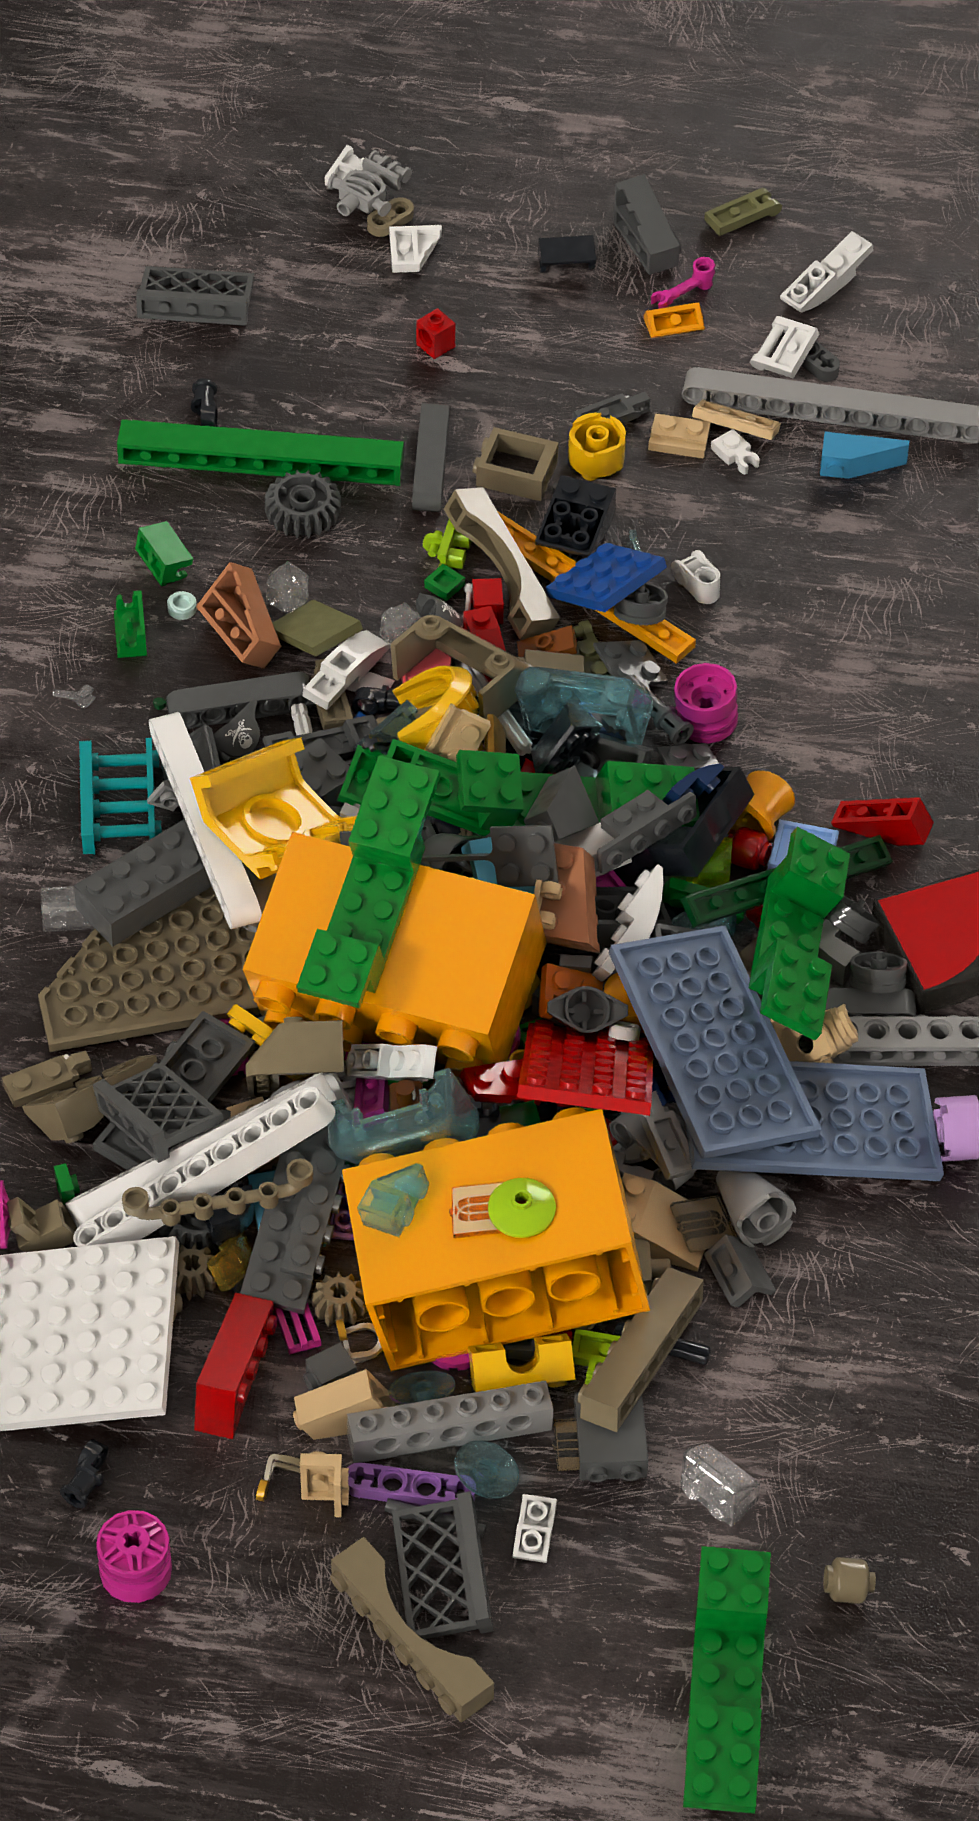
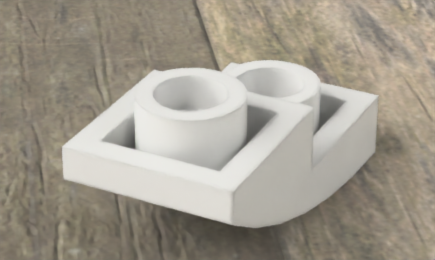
[512,1494,557,1563]

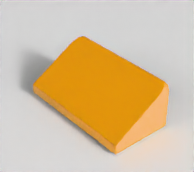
[643,302,705,338]

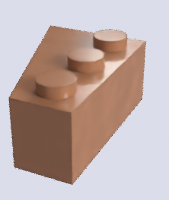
[196,562,281,669]
[540,843,600,953]

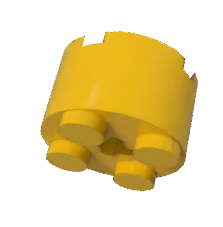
[568,413,626,481]

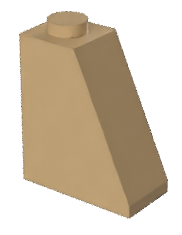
[293,1369,396,1440]

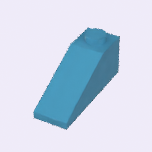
[820,432,909,479]

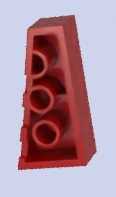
[194,1292,278,1439]

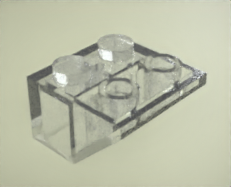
[680,1443,760,1527]

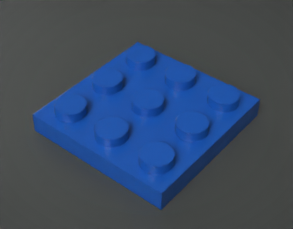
[545,543,667,613]

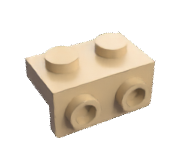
[300,1451,349,1517]

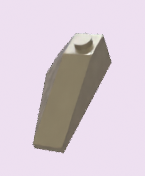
[22,1055,158,1144]

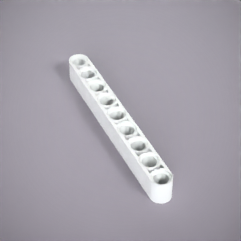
[149,712,262,930]
[65,1072,338,1228]
[73,1086,335,1247]

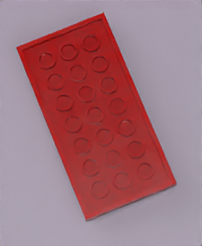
[517,1019,654,1116]

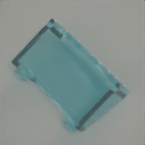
[515,667,653,745]
[328,1068,479,1166]

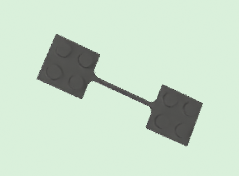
[593,640,718,768]
[339,825,559,887]

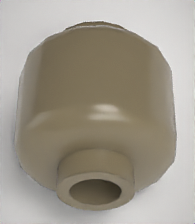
[823,1557,876,1604]

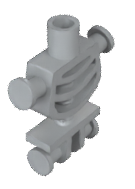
[327,150,412,217]

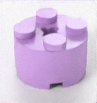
[933,1095,979,1162]

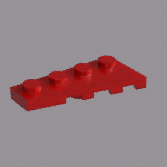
[459,1059,595,1109]

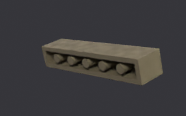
[577,1267,704,1432]

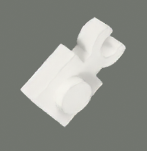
[711,429,760,475]

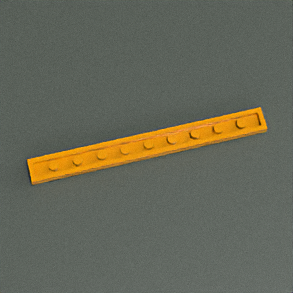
[497,511,696,664]

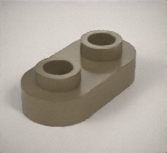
[367,197,414,237]

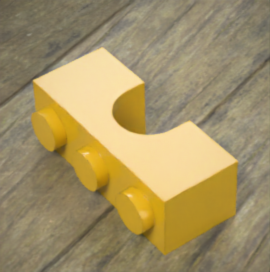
[468,1333,575,1392]

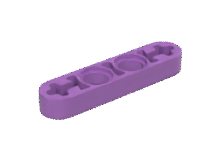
[347,1462,475,1506]

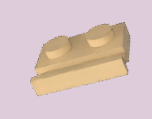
[648,413,711,459]
[424,703,491,762]

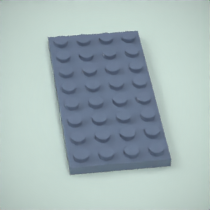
[608,925,822,1159]
[685,1061,944,1181]

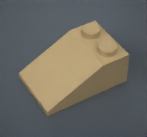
[622,1173,716,1272]

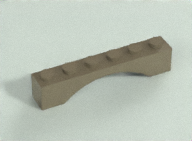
[444,487,560,640]
[330,1537,494,1723]

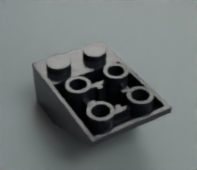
[535,475,616,557]
[531,703,603,774]

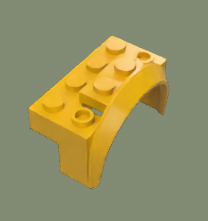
[392,665,484,751]

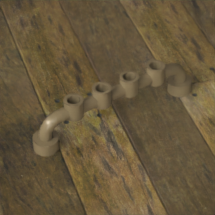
[122,1159,313,1226]

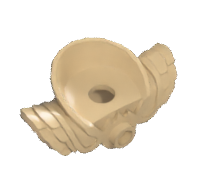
[770,1004,858,1063]

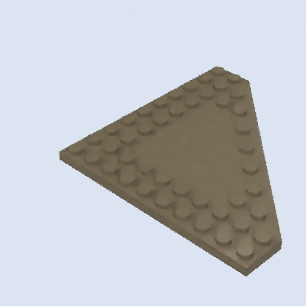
[38,866,261,1052]

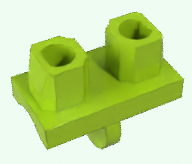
[422,519,472,569]

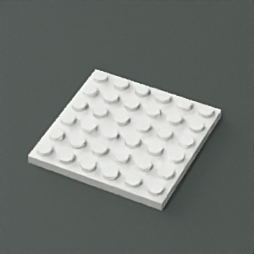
[0,1236,179,1431]

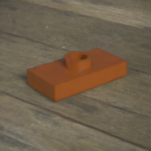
[517,625,577,657]

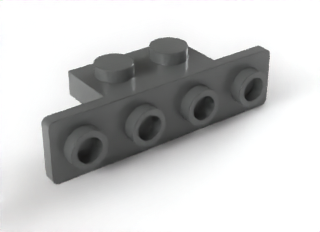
[597,790,697,875]

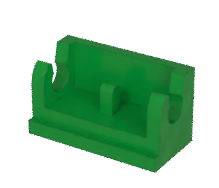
[135,521,193,587]
[114,590,147,658]

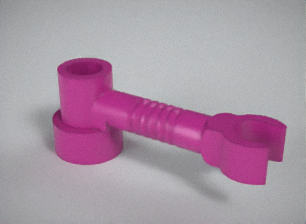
[651,257,715,309]

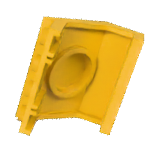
[190,737,357,880]

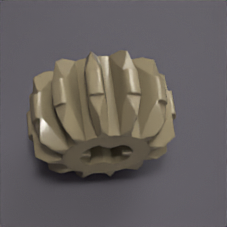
[176,1243,220,1301]
[312,1271,366,1327]

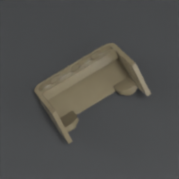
[391,615,536,719]
[246,1017,344,1098]

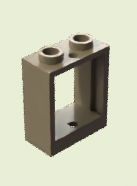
[473,427,559,501]

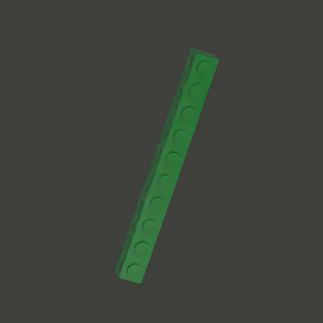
[117,419,404,486]

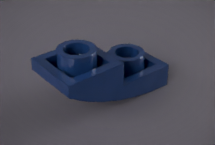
[662,763,724,805]

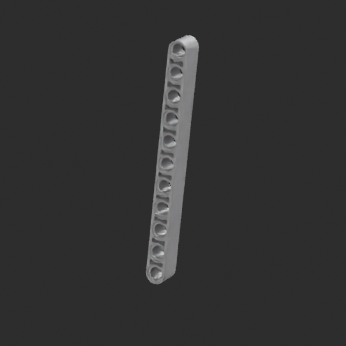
[682,367,979,443]

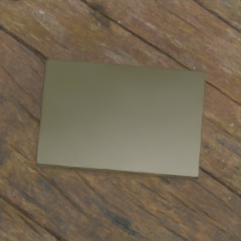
[272,599,363,657]

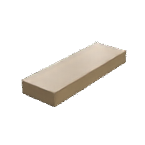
[692,400,781,440]

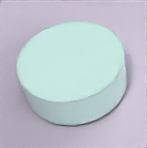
[167,591,197,620]

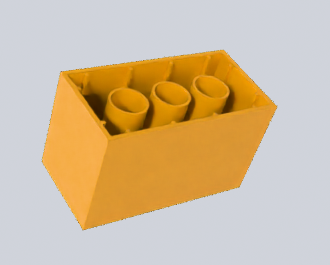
[242,832,547,1077]
[342,1107,650,1371]

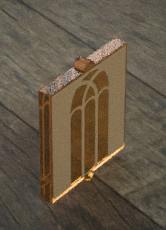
[449,1182,503,1238]

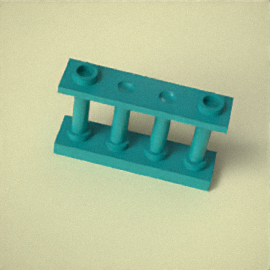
[79,738,162,854]

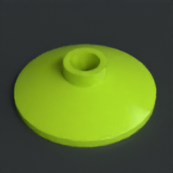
[488,1178,556,1238]

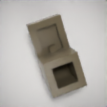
[7,1197,77,1252]

